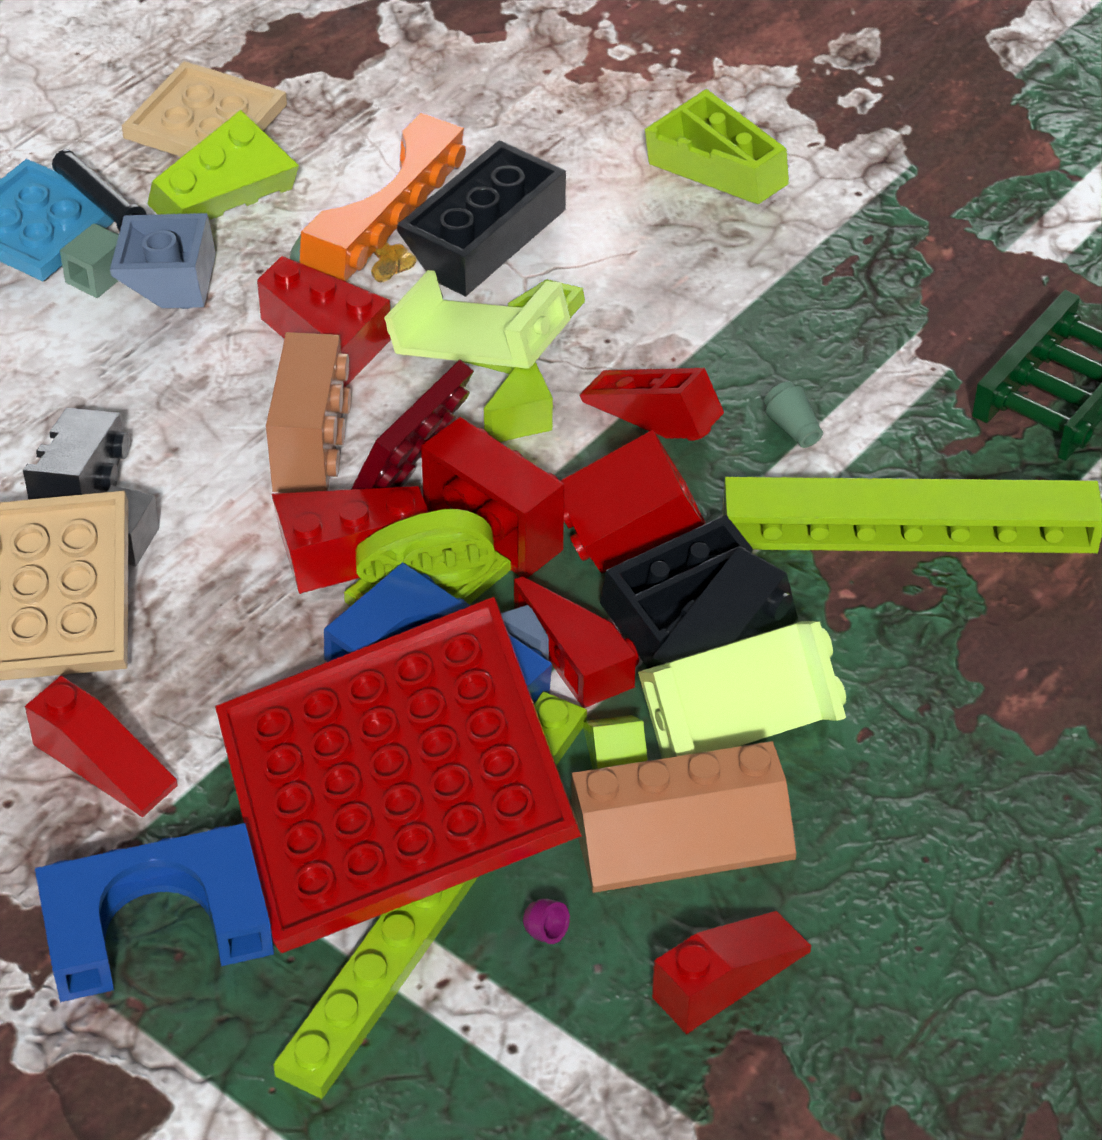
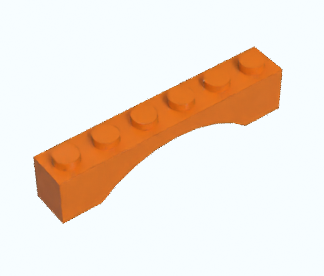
[299,113,466,282]

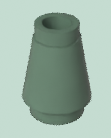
[764,381,823,448]

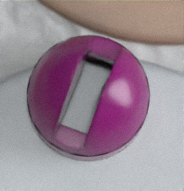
[522,899,570,944]

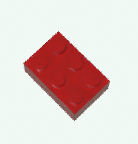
[421,417,564,578]

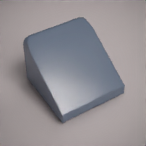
[501,605,549,661]

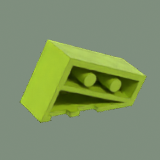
[644,88,789,204]
[147,110,299,220]

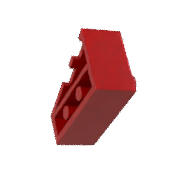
[257,256,391,387]
[272,486,429,594]

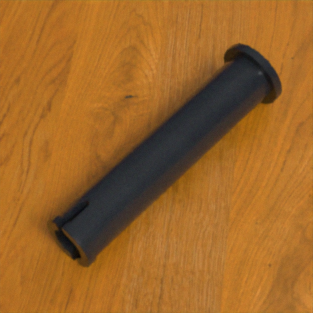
[52,149,147,232]

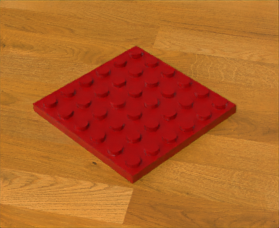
[215,597,582,954]

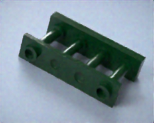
[972,290,1102,461]

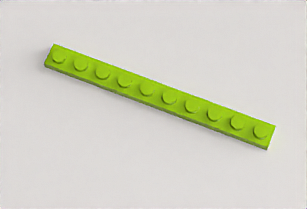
[273,691,587,1099]

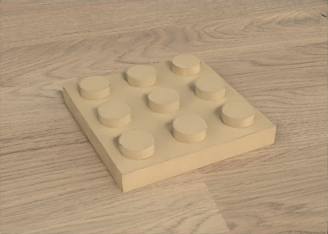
[122,61,287,157]

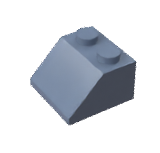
[110,213,216,309]

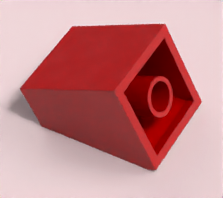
[560,430,706,573]

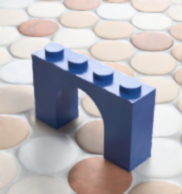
[324,562,552,703]
[35,823,274,1002]

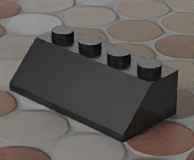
[397,140,566,297]

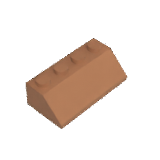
[571,741,796,893]

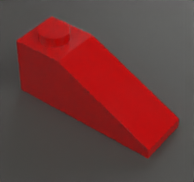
[580,368,724,441]
[514,576,639,708]
[25,676,178,818]
[652,911,811,1034]

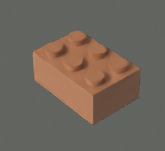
[266,332,351,493]

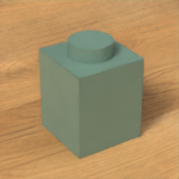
[60,223,119,298]

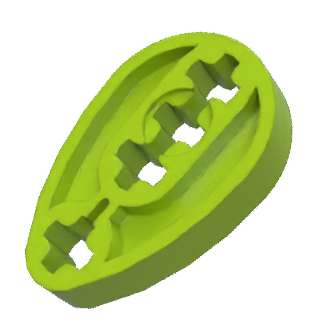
[355,509,495,588]

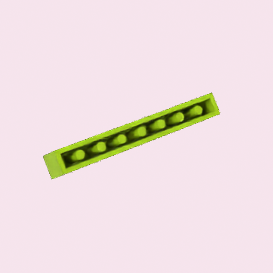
[722,477,1102,553]

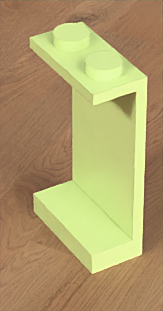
[384,270,571,369]
[638,621,846,759]

